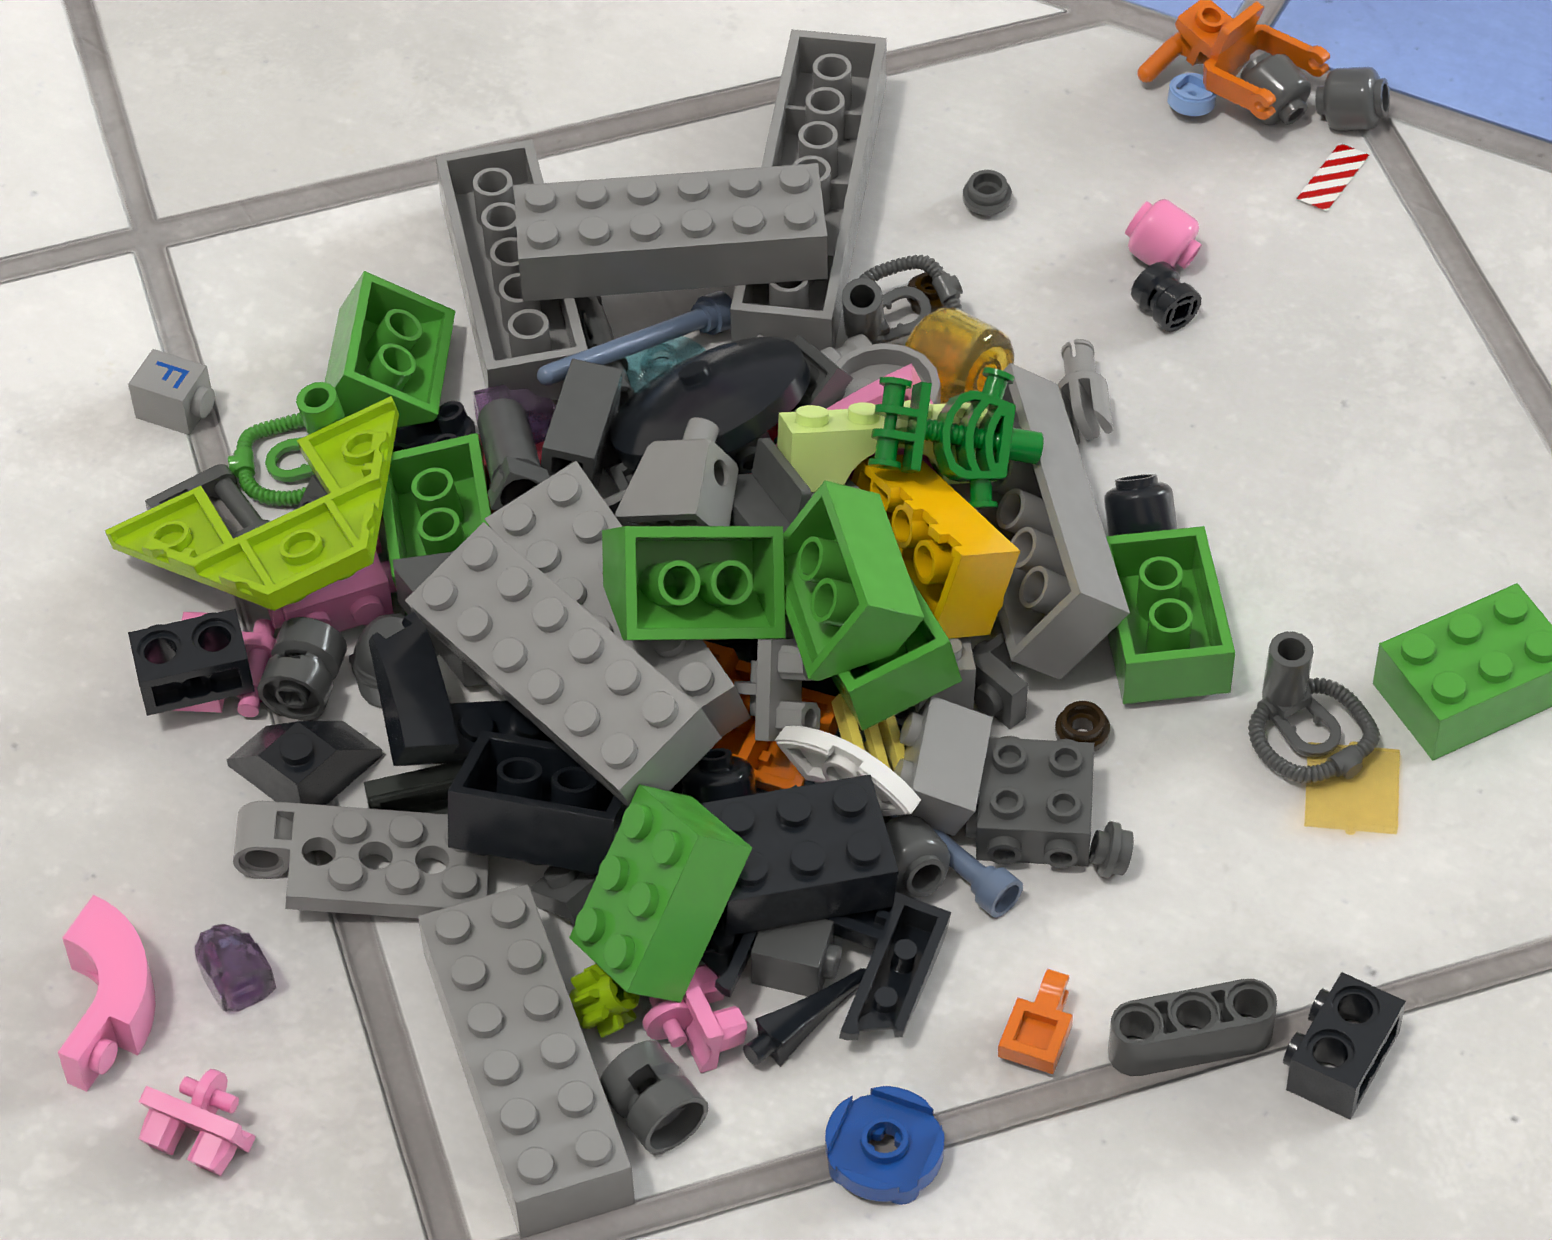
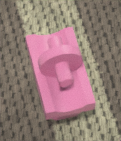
[642,964,747,1073]
[139,1069,256,1176]

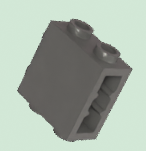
[966,736,1094,868]

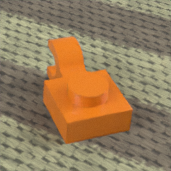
[998,969,1073,1074]

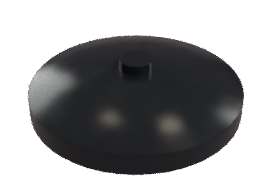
[609,337,810,471]

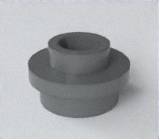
[963,170,1012,215]
[1089,821,1134,878]

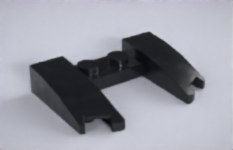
[368,612,555,766]
[701,892,952,1041]

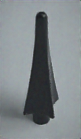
[743,968,866,1067]

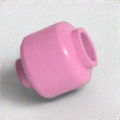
[1125,199,1202,269]

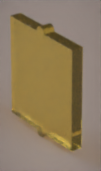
[1304,741,1400,835]

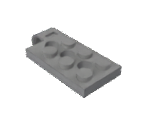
[233,801,489,918]

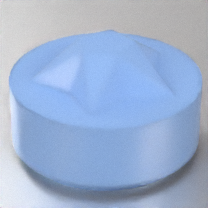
[1167,73,1217,116]

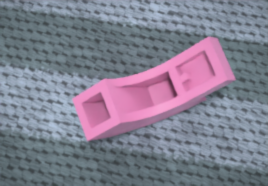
[58,895,156,1092]

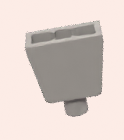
[615,417,739,526]

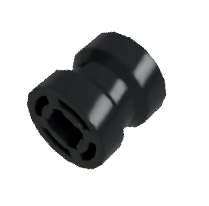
[1131,261,1202,332]

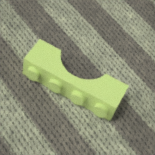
[777,400,997,492]

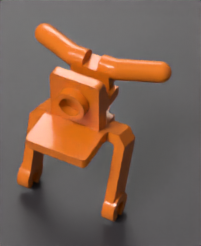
[1137,0,1330,120]

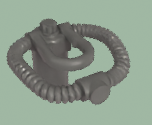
[842,254,964,359]
[1248,631,1380,783]

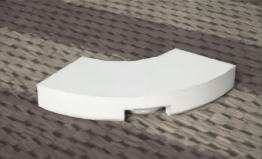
[775,726,921,816]

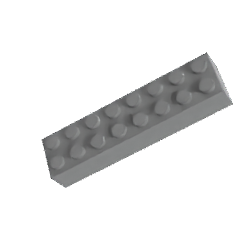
[730,29,887,350]

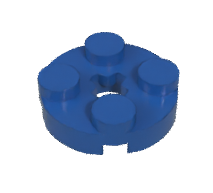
[825,1086,945,1205]

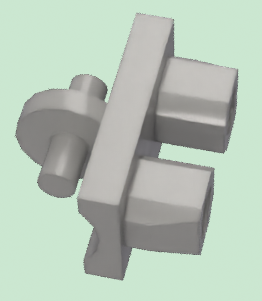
[735,638,820,741]

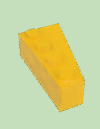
[851,454,1020,639]

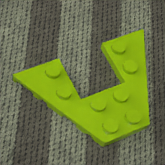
[104,396,399,611]

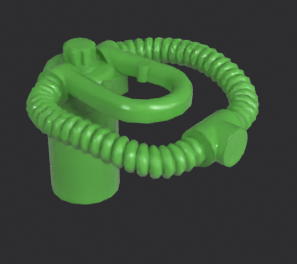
[228,382,345,506]

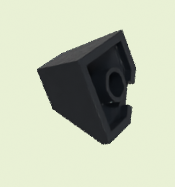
[226,721,383,805]

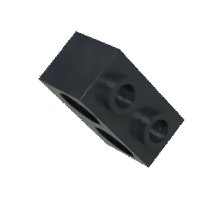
[128,609,255,716]
[1283,972,1406,1120]

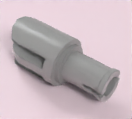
[1058,339,1113,444]

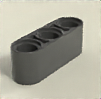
[1108,979,1277,1076]

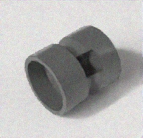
[257,617,347,720]
[600,1040,708,1153]

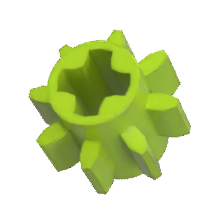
[569,964,640,1038]

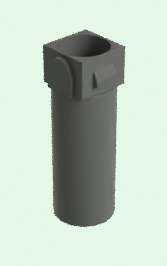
[477,398,549,511]

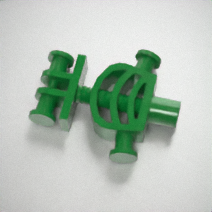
[868,367,1044,509]

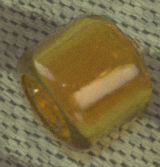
[905,308,1015,404]

